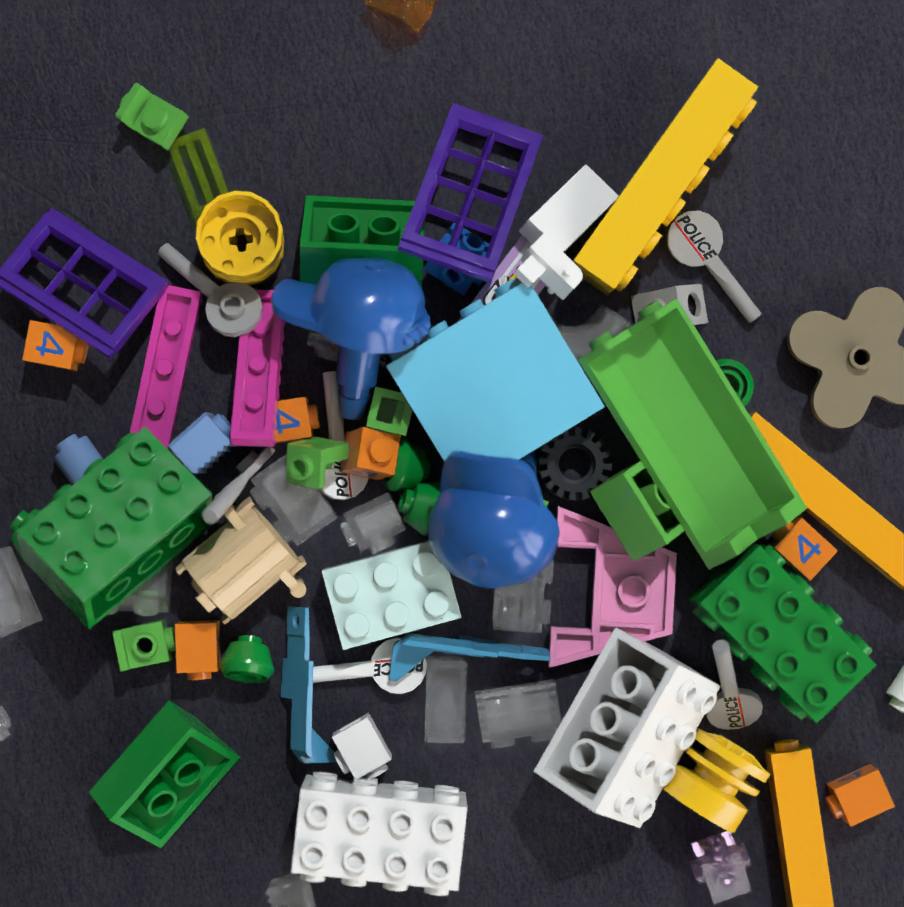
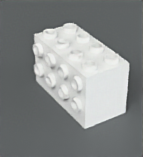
[534,627,721,828]
[291,772,467,896]

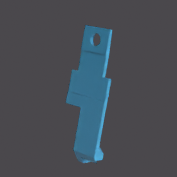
[281,606,336,763]
[389,633,551,681]

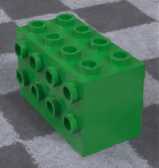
[16,427,213,630]
[688,543,876,723]

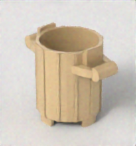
[176,493,307,625]

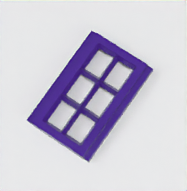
[0,208,169,359]

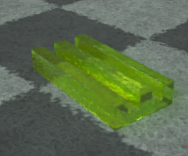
[169,128,229,219]

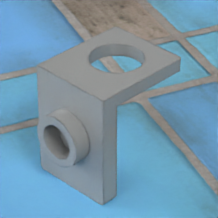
[631,284,708,325]

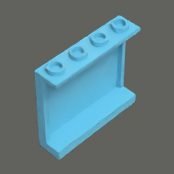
[386,278,605,462]

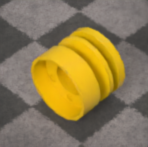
[196,191,285,286]
[663,728,770,833]

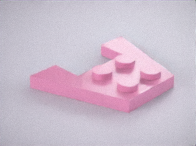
[548,506,677,668]

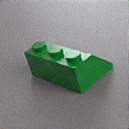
[300,195,425,287]
[89,700,240,848]

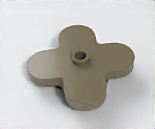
[787,287,904,428]

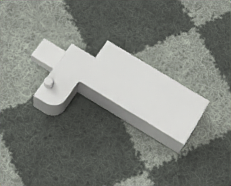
[513,164,619,300]

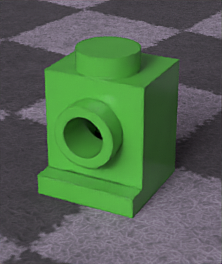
[366,387,413,436]
[112,619,176,672]

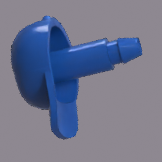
[271,258,431,420]
[428,451,560,588]

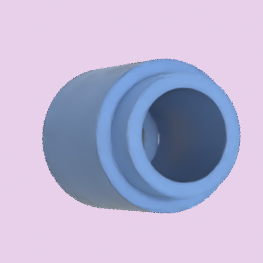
[53,434,104,485]

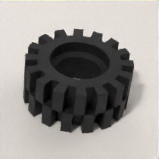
[538,428,612,501]

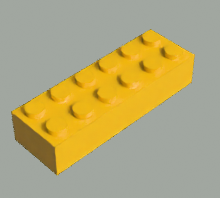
[573,58,758,296]

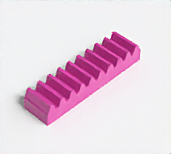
[130,285,203,451]
[230,290,286,447]

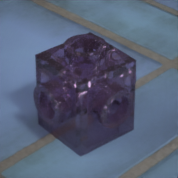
[689,831,751,905]

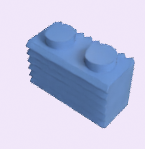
[168,412,237,473]

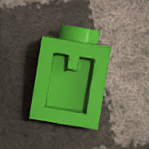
[115,83,189,151]
[286,437,349,490]

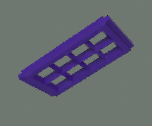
[398,103,543,283]

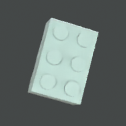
[322,540,462,650]

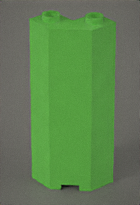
[578,298,807,569]

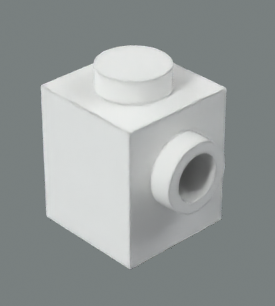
[332,713,392,778]

